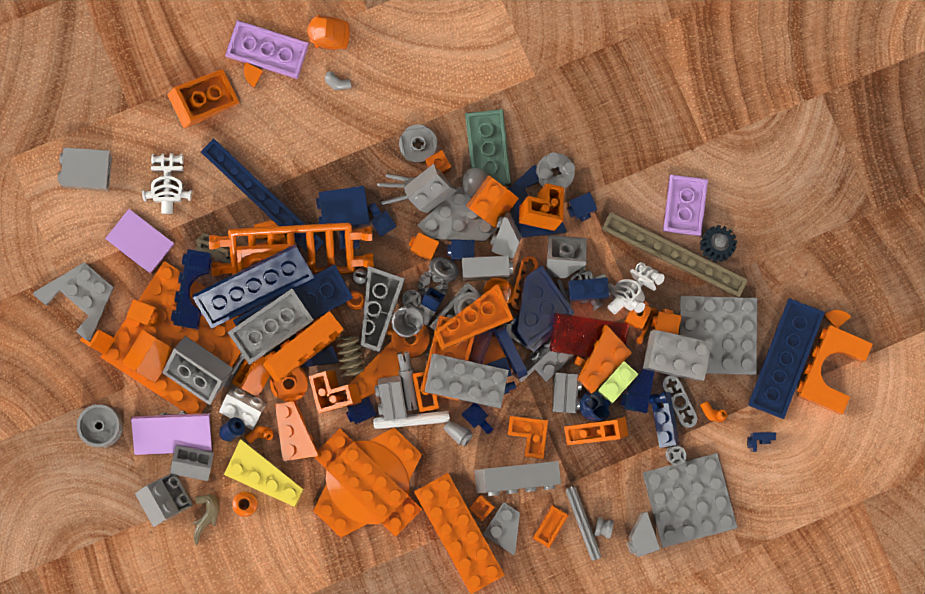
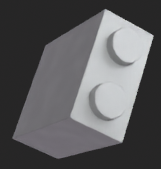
[58,147,112,191]
[462,256,513,281]

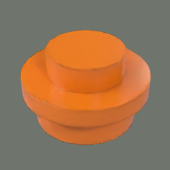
[347,291,365,310]

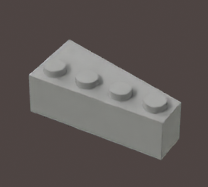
[361,266,405,353]

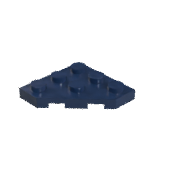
[516,266,575,346]

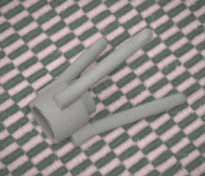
[377,174,415,205]

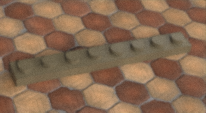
[602,212,748,298]

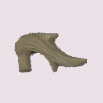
[193,494,220,545]

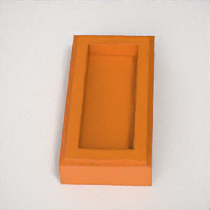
[533,505,569,548]

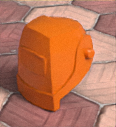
[307,15,350,50]

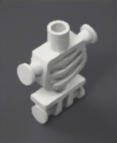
[142,153,193,214]
[607,262,665,314]

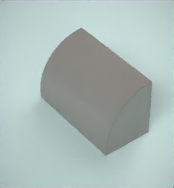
[170,445,214,481]

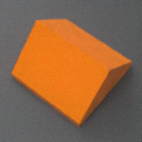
[123,330,174,383]

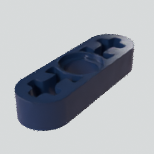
[493,325,528,379]

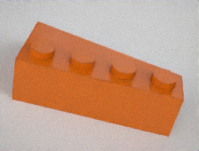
[263,311,344,383]

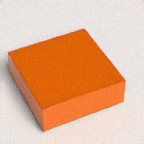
[468,495,495,521]

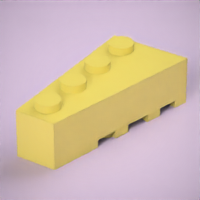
[224,439,304,507]

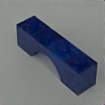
[171,249,213,330]

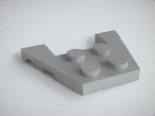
[33,262,114,342]

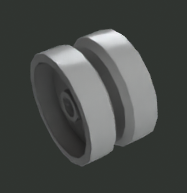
[77,404,124,447]

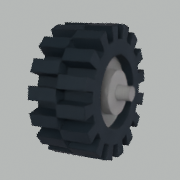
[700,225,737,263]

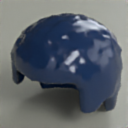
[580,391,610,422]

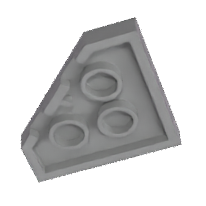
[418,186,499,242]

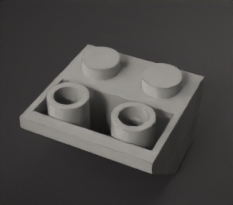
[135,474,193,527]

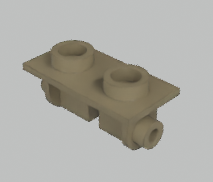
[195,232,231,263]

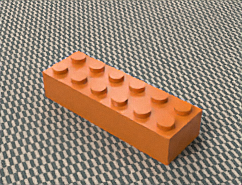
[414,473,505,594]

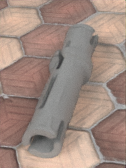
[397,351,418,411]

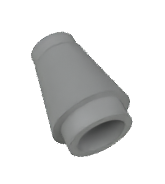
[444,421,473,447]

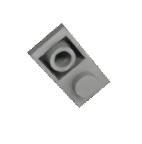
[490,212,522,260]

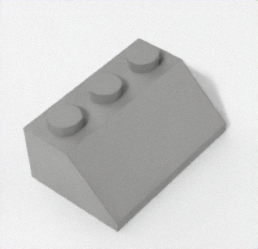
[162,336,233,405]

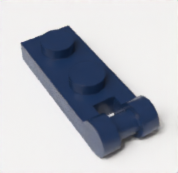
[649,392,680,448]

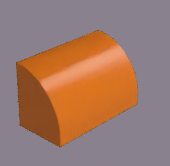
[232,356,270,397]

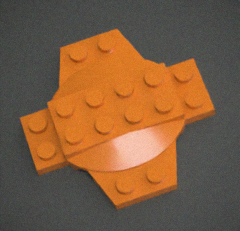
[313,428,422,538]

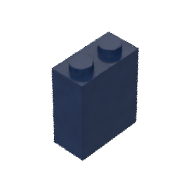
[316,186,370,228]

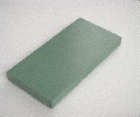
[465,109,511,186]

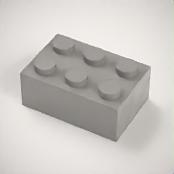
[643,330,712,381]

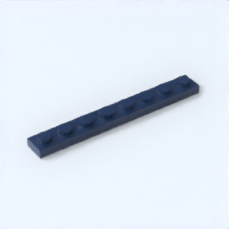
[201,138,324,252]

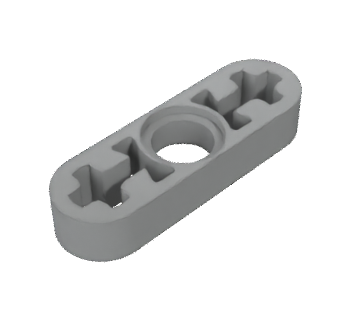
[662,376,697,428]

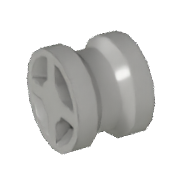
[402,290,421,308]
[665,445,687,465]
[594,517,614,539]

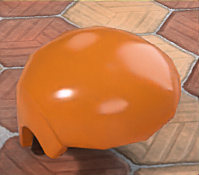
[483,278,514,305]

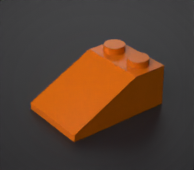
[167,69,240,128]

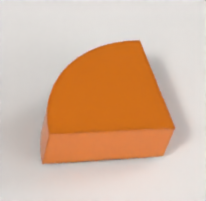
[244,62,263,88]
[824,310,851,328]

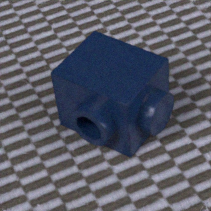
[566,192,598,222]
[447,239,475,261]

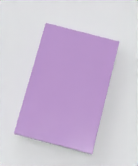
[663,175,708,236]
[105,209,174,274]

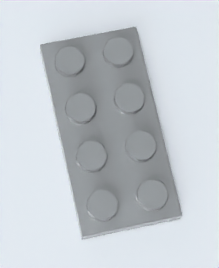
[228,289,314,365]
[424,354,509,408]

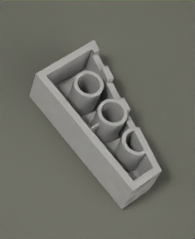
[474,461,561,496]

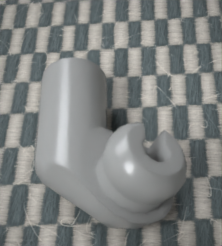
[325,71,351,90]

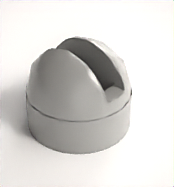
[353,269,368,284]

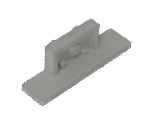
[512,322,577,382]

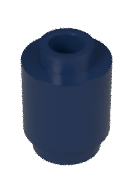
[219,417,245,442]

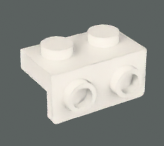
[219,387,267,430]

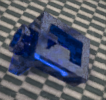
[346,397,377,425]

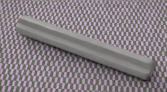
[566,486,601,561]

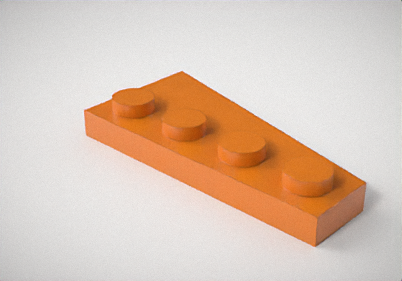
[434,284,513,350]

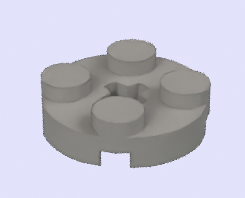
[399,124,437,163]
[536,152,575,189]

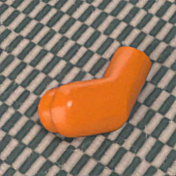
[700,401,728,423]

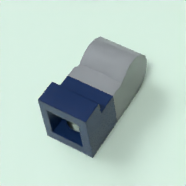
[419,287,445,326]

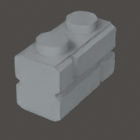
[552,373,582,414]
[375,375,407,421]

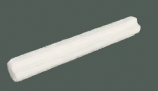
[373,411,450,429]

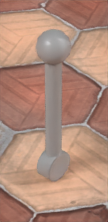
[223,353,245,387]

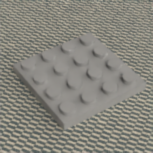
[679,296,757,375]
[642,453,737,548]

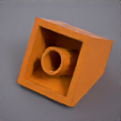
[466,175,519,229]

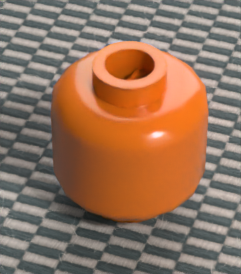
[232,492,258,517]

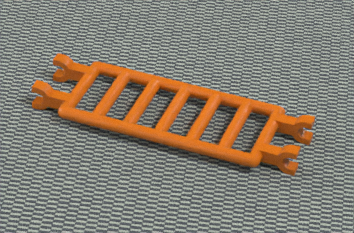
[209,223,374,276]

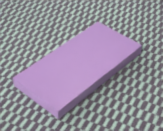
[225,20,309,79]
[131,413,212,455]

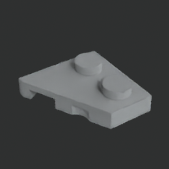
[482,502,520,555]

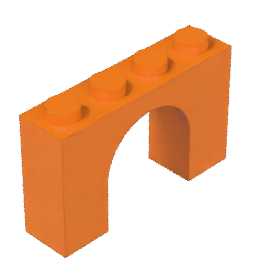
[796,325,873,415]

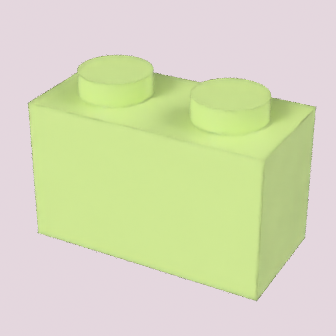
[597,362,638,404]

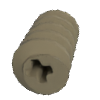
[336,335,365,377]

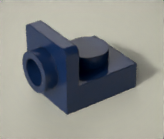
[747,432,776,452]

